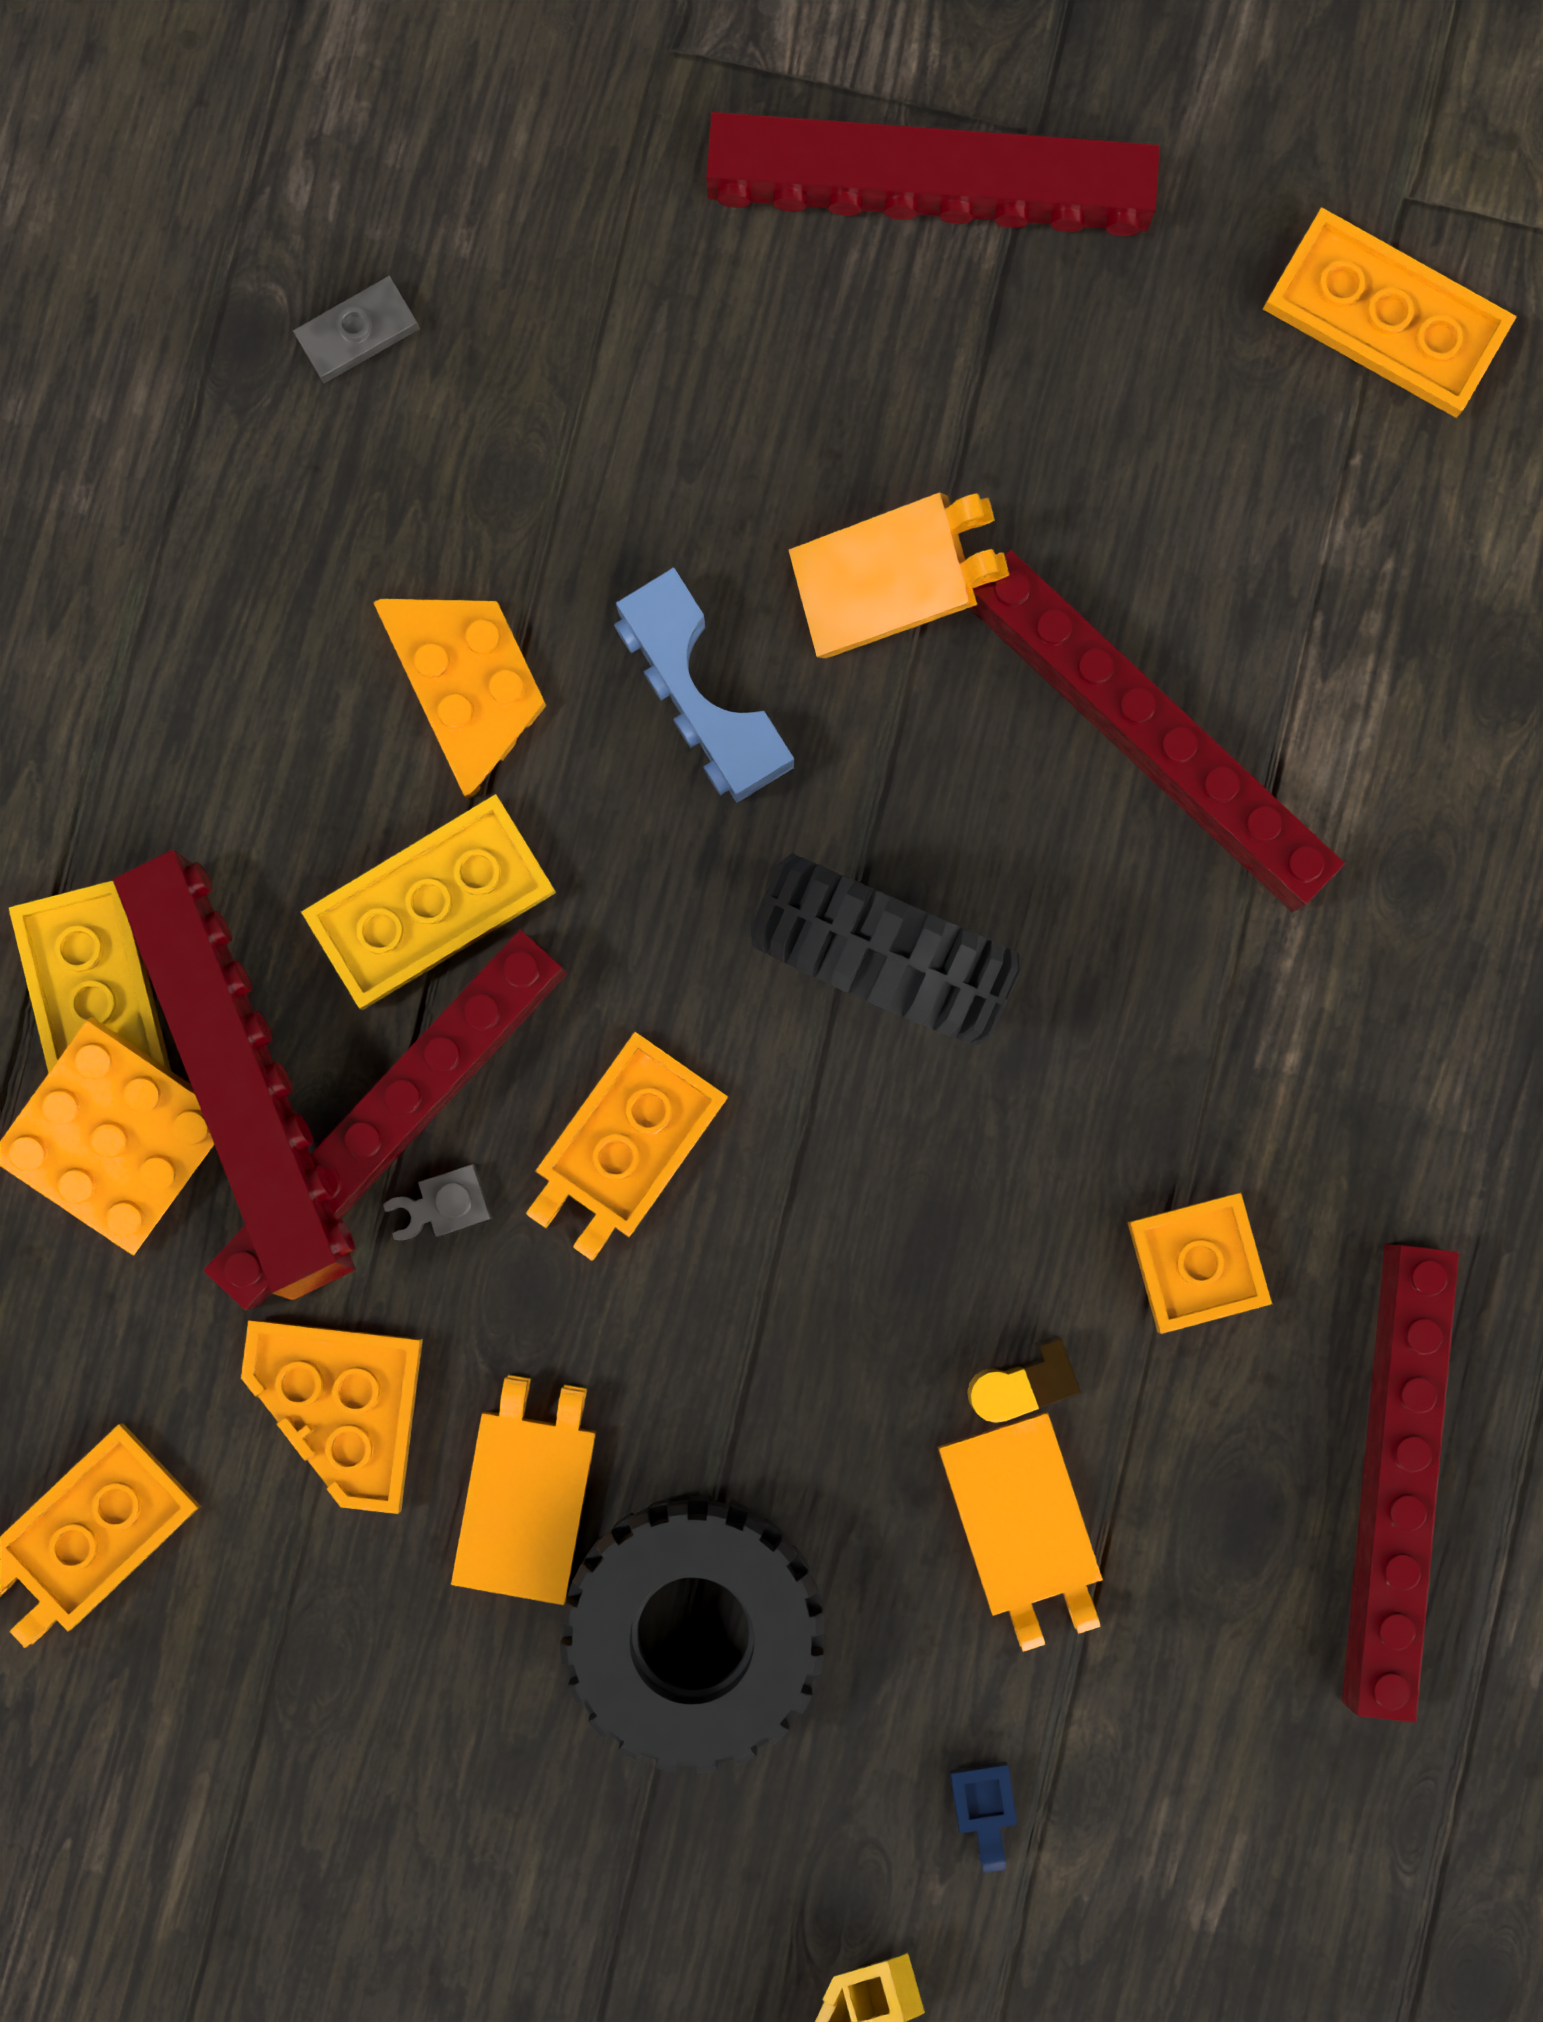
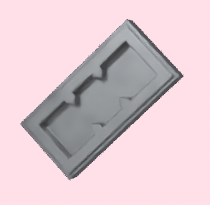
[293,275,420,384]

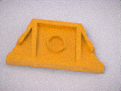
[373,599,546,799]

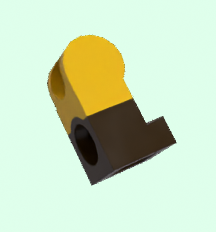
[967,1335,1081,1423]

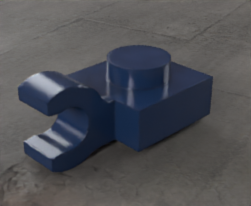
[949,1762,1017,1873]

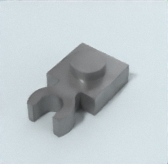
[383,1164,492,1240]

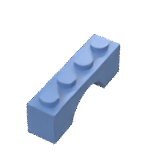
[614,568,794,803]

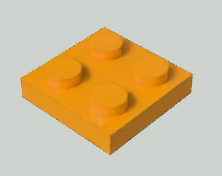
[1127,1193,1272,1334]

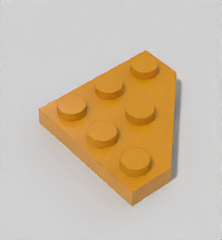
[241,1319,423,1514]

